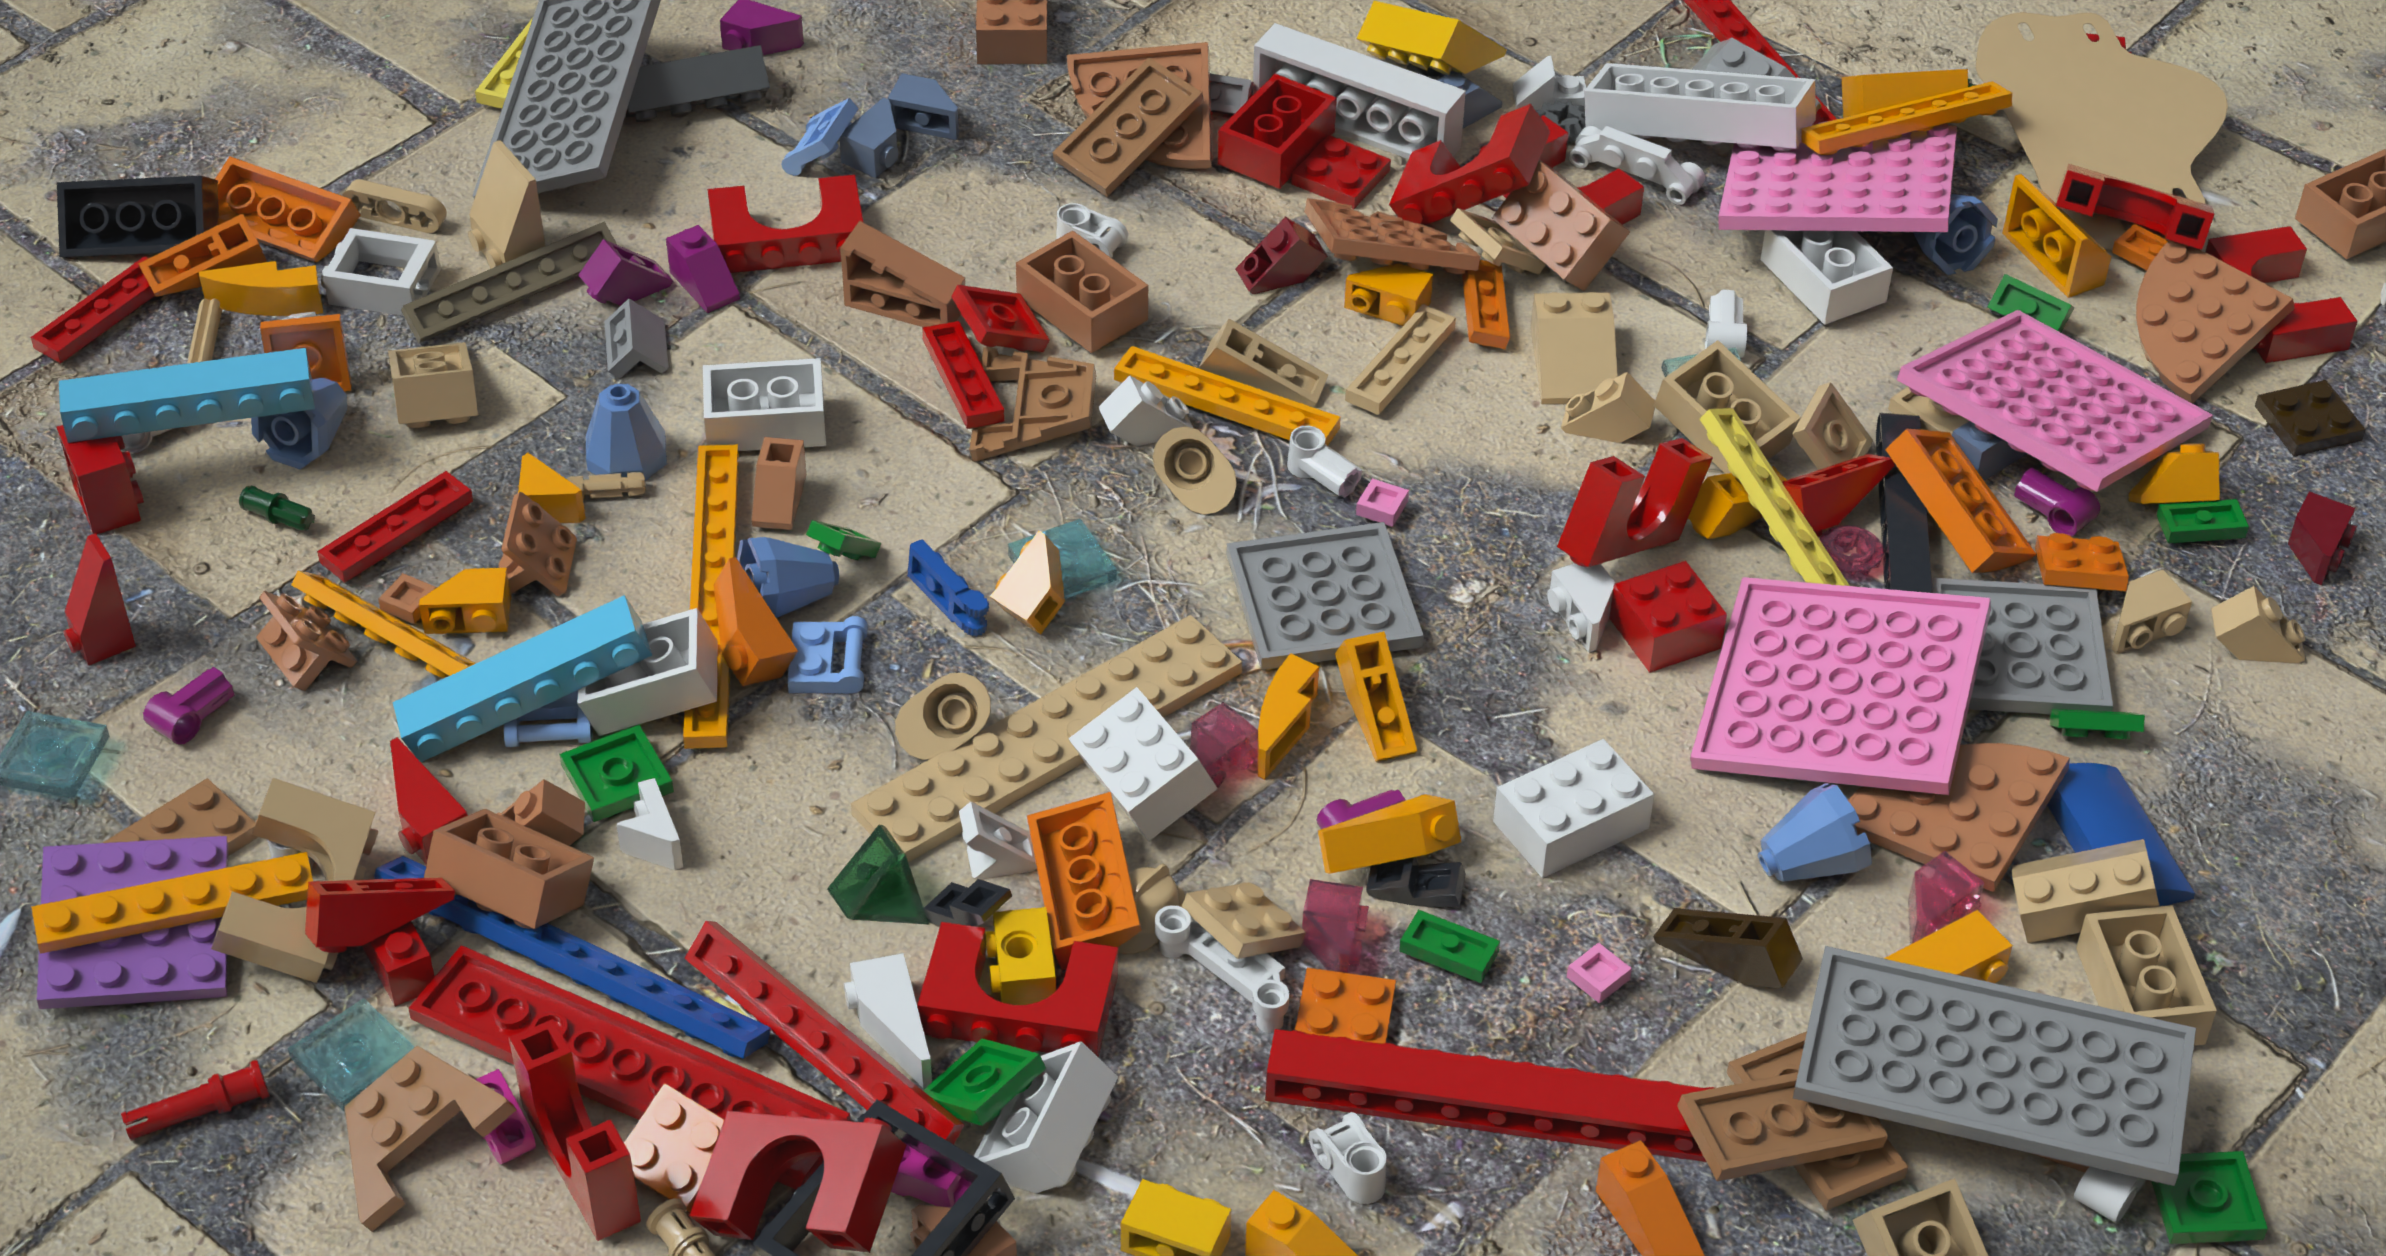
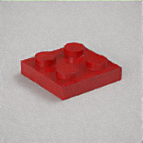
[1291,135,1391,209]
[951,285,1050,352]

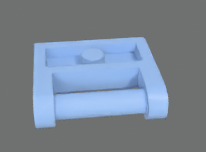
[781,98,859,176]
[788,616,868,694]
[504,690,593,747]

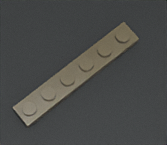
[401,221,617,344]

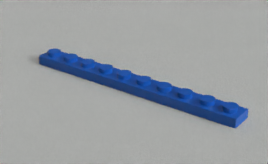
[374,856,771,1059]

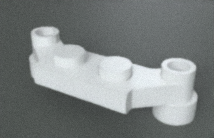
[1569,126,1705,205]
[1155,905,1289,1033]

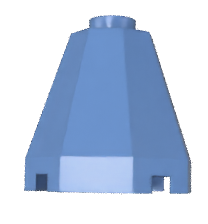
[1913,194,1998,275]
[251,378,347,469]
[586,384,667,481]
[737,537,839,618]
[1758,783,1872,882]

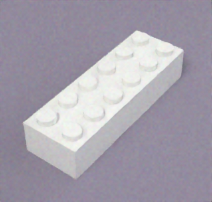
[1253,23,1466,159]
[1584,63,1816,151]

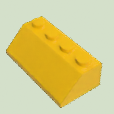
[1356,1,1507,75]

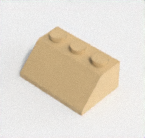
[2012,839,2160,943]

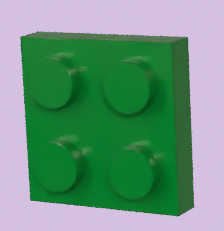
[559,725,674,822]
[923,1038,1046,1126]
[2151,1151,2268,1244]

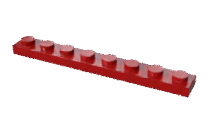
[684,921,965,1145]

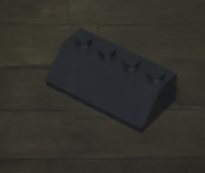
[57,175,219,258]

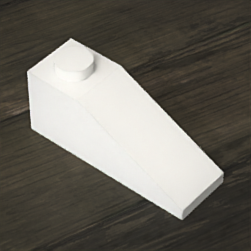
[844,953,932,1089]

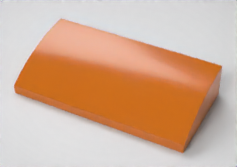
[215,156,361,262]
[1885,429,2036,573]
[1027,792,1142,970]

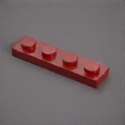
[31,256,155,364]
[922,321,1004,429]
[317,471,473,583]

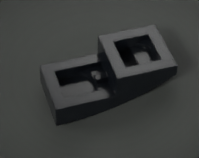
[1366,857,1466,907]
[923,879,1012,926]

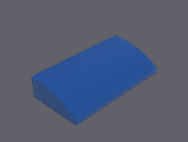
[2047,763,2195,907]

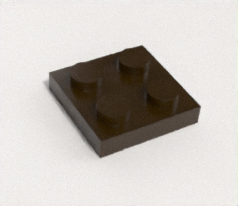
[2255,380,2366,457]

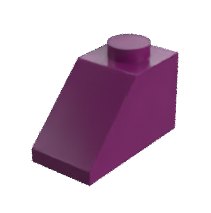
[720,0,804,55]
[666,225,740,313]
[578,239,673,306]

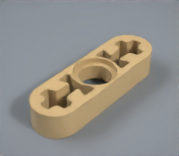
[342,179,447,233]

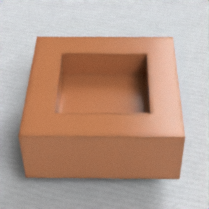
[378,573,437,624]

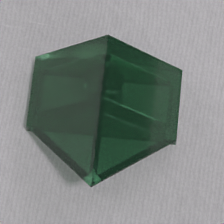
[827,824,929,925]

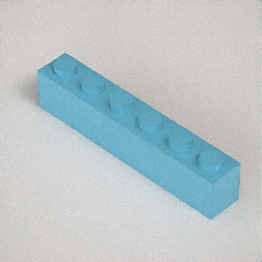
[59,348,315,443]
[393,595,652,762]

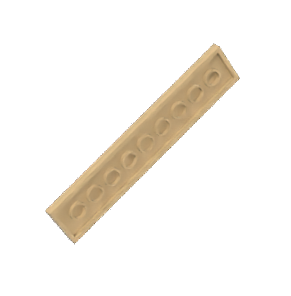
[851,615,1242,867]

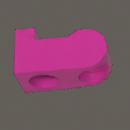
[475,1069,536,1164]
[891,1144,972,1207]

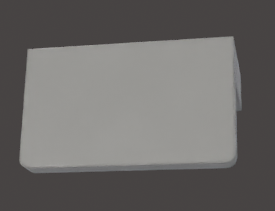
[1210,73,1253,115]
[604,299,668,379]

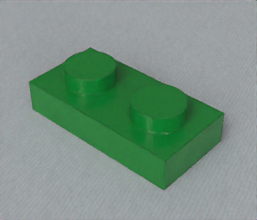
[1987,274,2075,333]
[2156,499,2249,543]
[806,520,882,561]
[2050,709,2145,739]
[1399,909,1500,983]

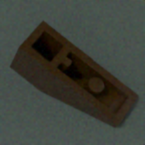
[1653,908,1803,989]

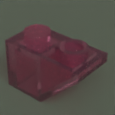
[1190,702,1258,788]
[1908,851,1984,944]
[1302,879,1369,973]

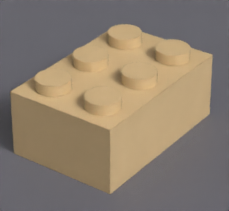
[1654,340,1801,474]
[2076,905,2217,1046]

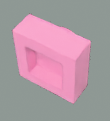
[1356,478,1409,527]
[1567,943,1632,1003]

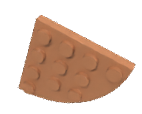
[1067,42,1212,169]
[1304,198,1481,274]
[2136,240,2294,404]
[1848,743,2070,892]

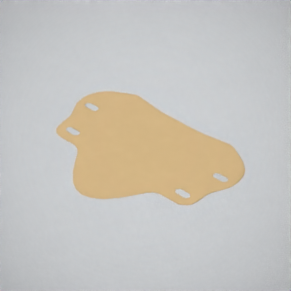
[1975,12,2228,250]

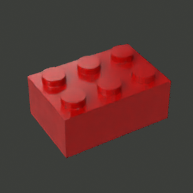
[1218,74,1337,189]

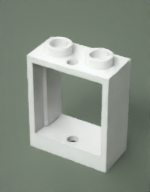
[321,228,441,316]

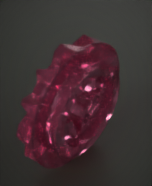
[1820,525,1883,577]

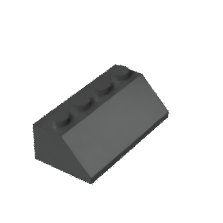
[625,45,770,122]

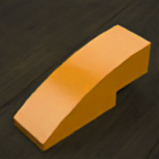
[199,261,324,316]
[1257,653,1319,780]

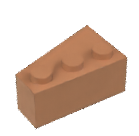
[840,221,966,327]

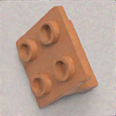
[498,492,577,596]
[256,591,357,691]

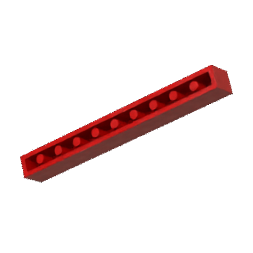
[1265,1029,1714,1162]

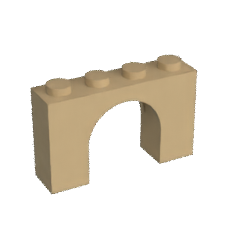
[211,778,378,983]

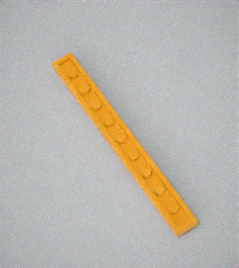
[683,444,739,749]

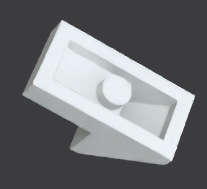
[1513,55,1586,110]
[617,778,683,870]
[959,802,1037,879]

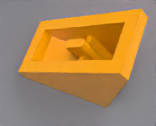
[518,453,586,523]

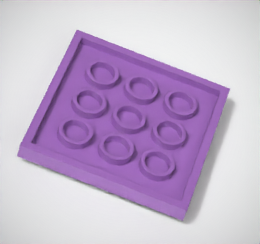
[37,836,228,1009]

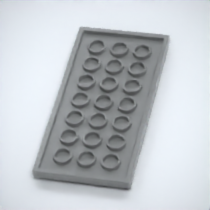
[472,0,661,199]
[1793,946,2196,1186]

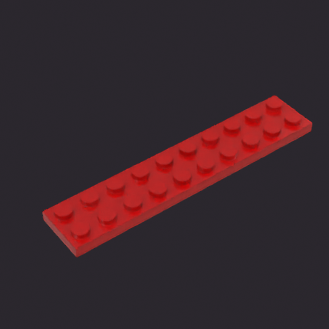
[408,945,851,1189]

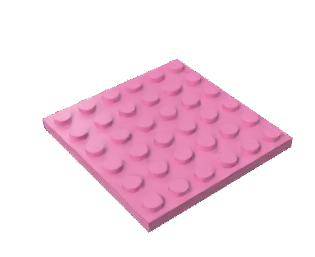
[1718,121,1957,232]
[1897,310,2213,492]
[1690,577,1991,795]

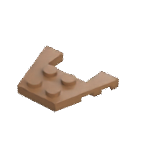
[969,347,1097,461]
[344,1046,517,1232]

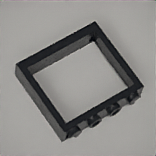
[753,1100,1015,1256]

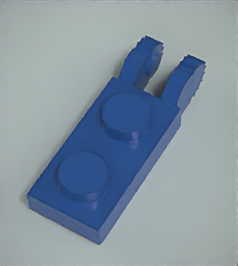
[907,539,989,637]

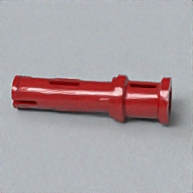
[121,1060,270,1141]

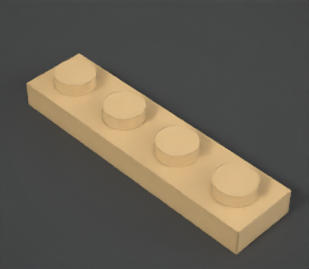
[1345,304,1456,415]

